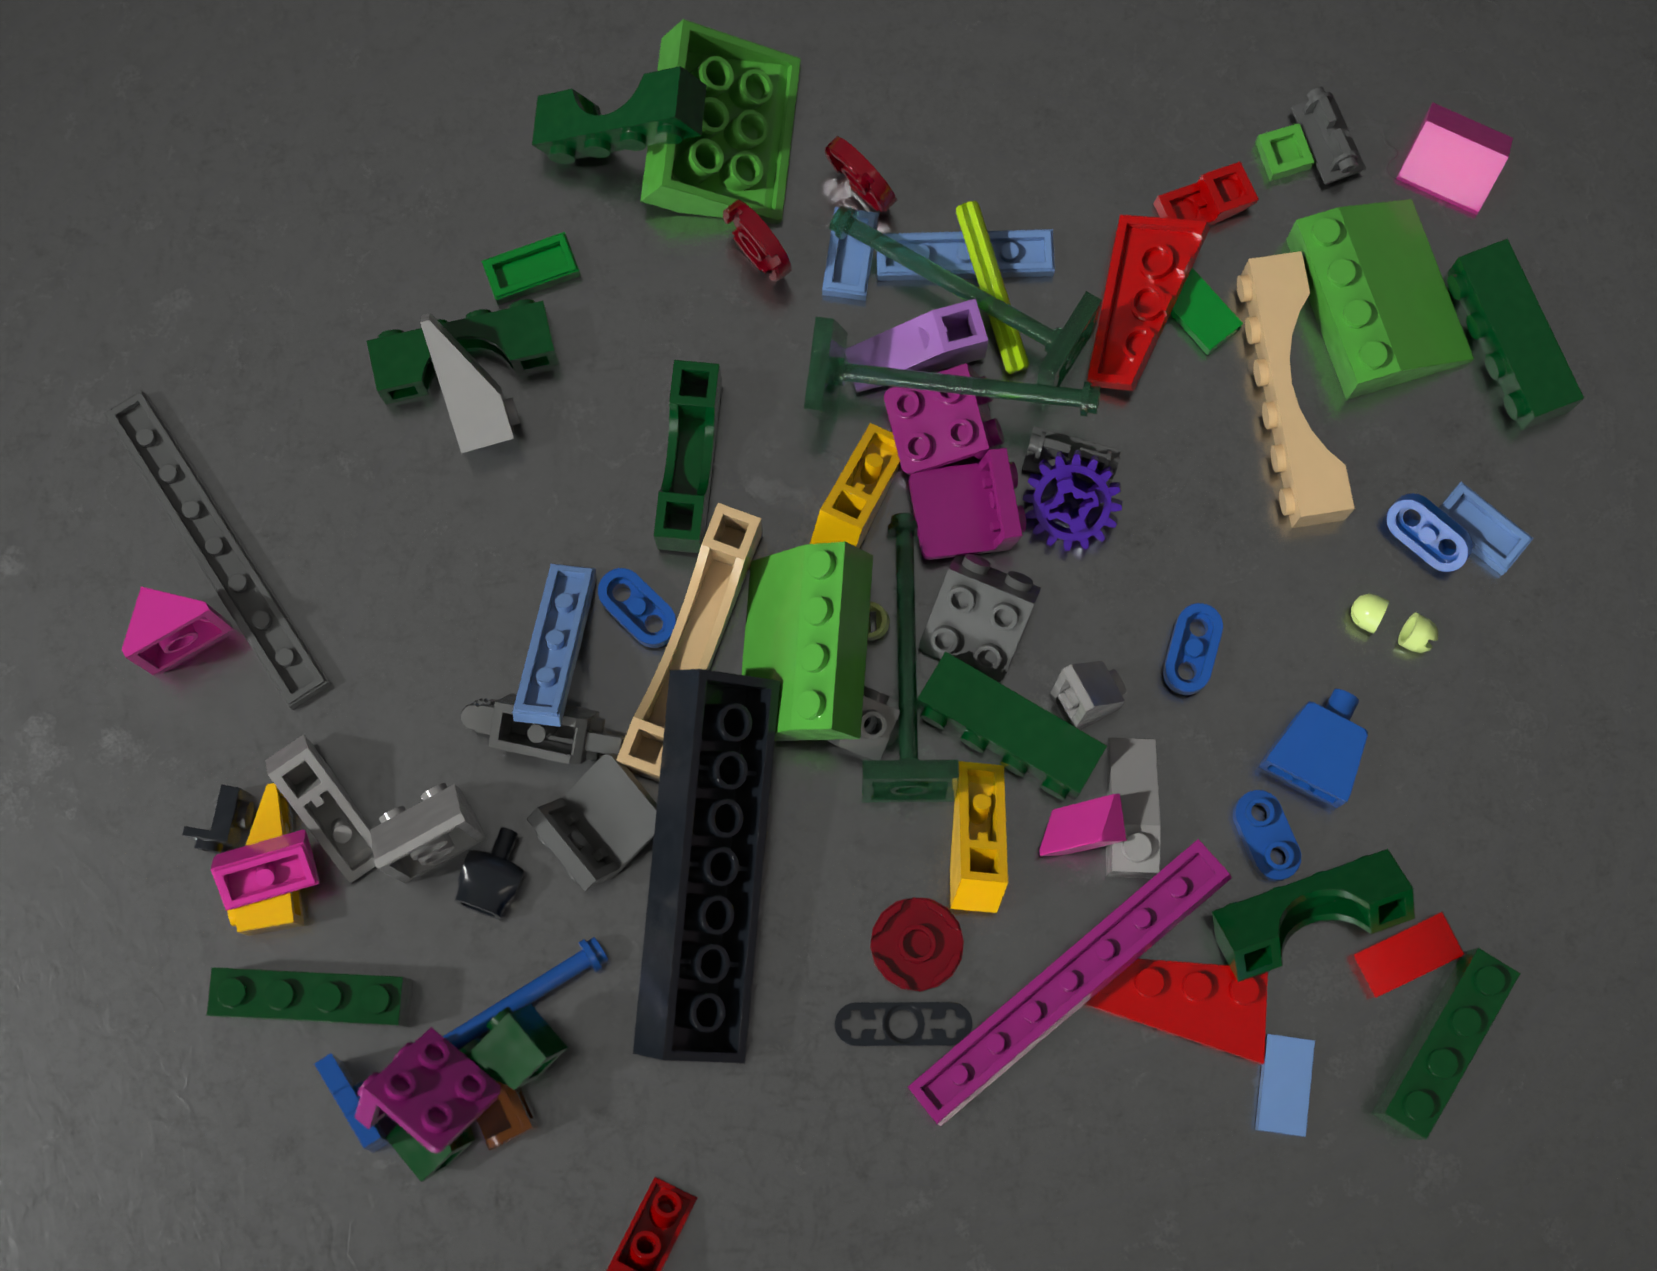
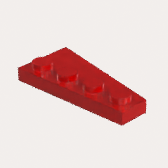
[1084,958,1268,1065]

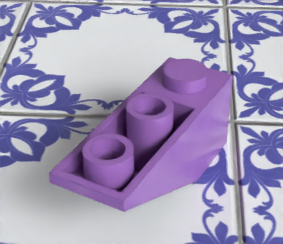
[844,299,988,393]

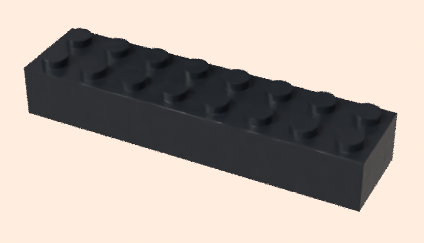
[633,669,780,1063]

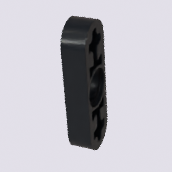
[835,1002,973,1047]

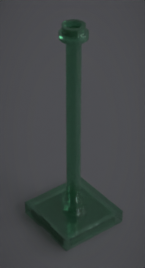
[829,206,1102,404]
[804,317,1101,421]
[862,513,959,802]

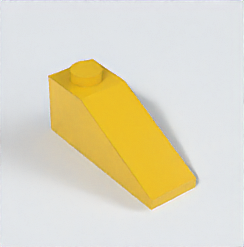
[810,423,900,548]
[950,761,1008,913]
[227,783,305,936]

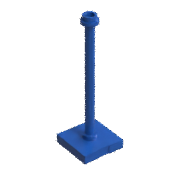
[314,937,609,1153]

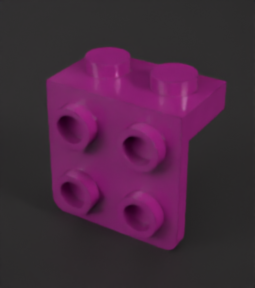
[884,363,1004,475]
[909,448,1026,560]
[354,1027,501,1153]

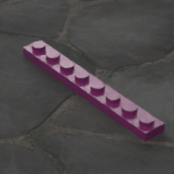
[908,839,1232,1126]

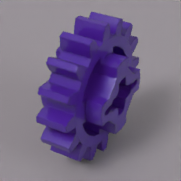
[1023,450,1123,551]

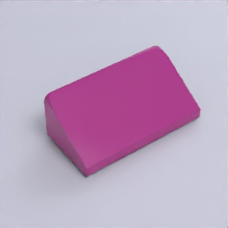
[1039,794,1126,856]
[210,829,319,911]

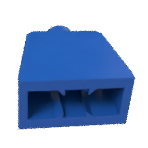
[1258,688,1368,808]

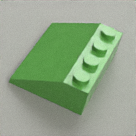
[640,19,801,224]
[1286,199,1474,400]
[741,542,873,741]

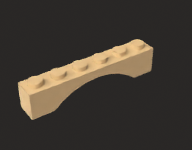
[1237,251,1355,528]
[616,503,763,782]

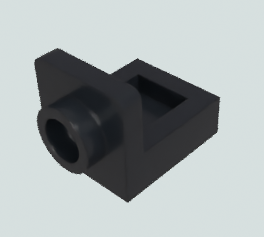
[182,784,254,854]

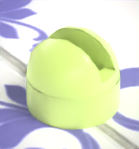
[1351,593,1390,634]
[867,602,890,640]
[1398,612,1439,653]

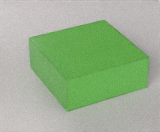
[1255,123,1314,181]

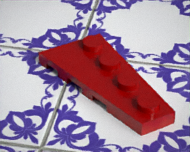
[1087,214,1210,391]

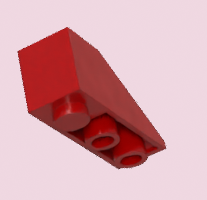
[606,1177,697,1271]

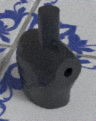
[455,827,525,919]

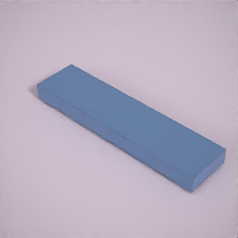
[876,229,1055,281]
[512,564,597,727]

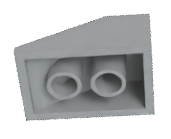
[371,783,487,883]

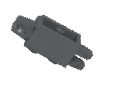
[460,693,627,764]

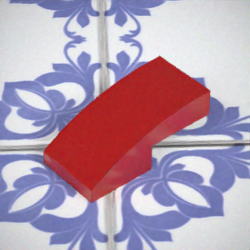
[1153,161,1259,227]
[1353,911,1465,998]

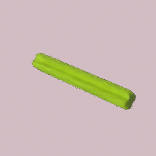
[956,201,1029,374]

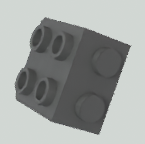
[919,554,1041,682]
[526,753,657,891]

